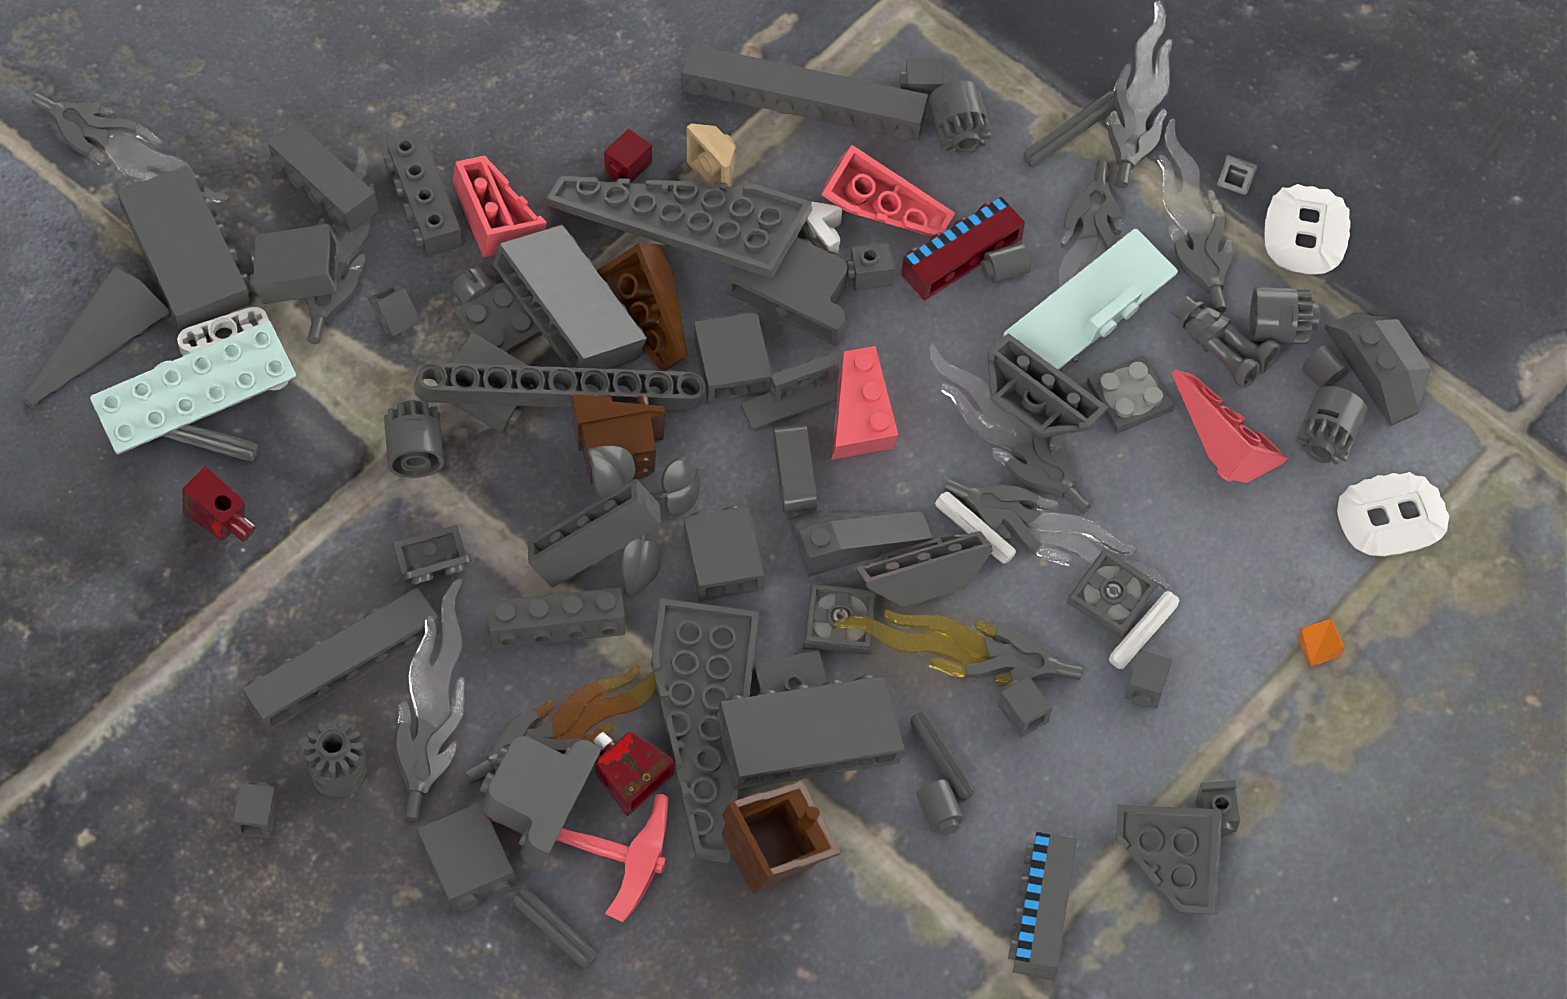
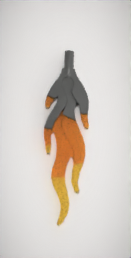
[464,665,656,784]

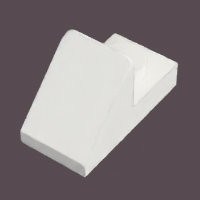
[801,202,842,254]

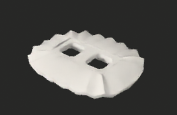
[1265,184,1351,275]
[1337,472,1450,557]

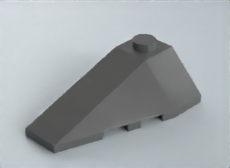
[787,510,933,577]

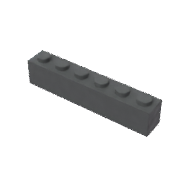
[242,587,441,733]

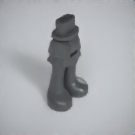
[1172,296,1281,388]

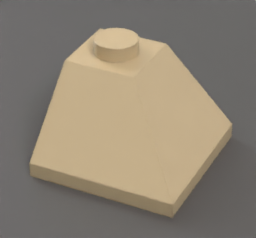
[687,124,736,187]

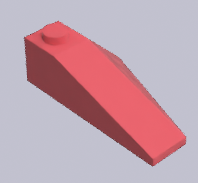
[821,145,955,237]
[1172,369,1288,483]

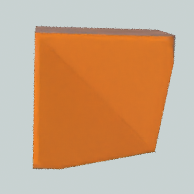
[1297,619,1344,667]

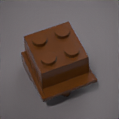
[572,394,665,484]
[721,781,841,894]

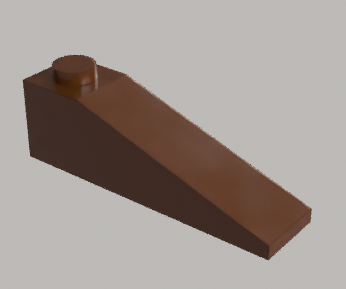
[597,243,688,371]

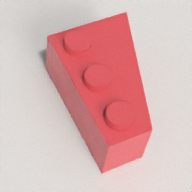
[452,156,547,258]
[831,346,898,460]

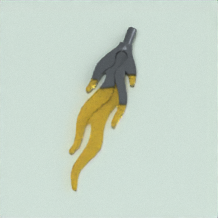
[834,610,1083,686]

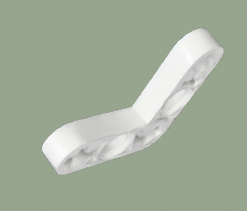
[177,307,288,390]

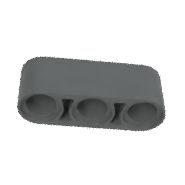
[773,424,817,512]

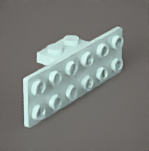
[1003,229,1178,370]
[90,321,296,454]

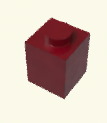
[604,128,652,183]

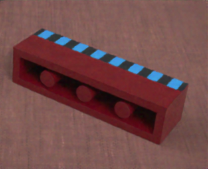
[901,196,1025,301]

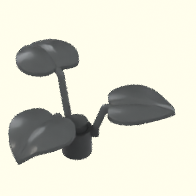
[587,445,700,595]

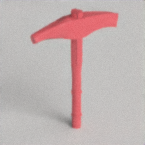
[489,794,668,923]

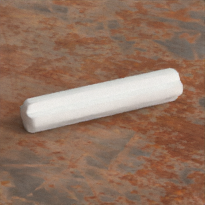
[935,492,1016,564]
[1109,591,1179,669]

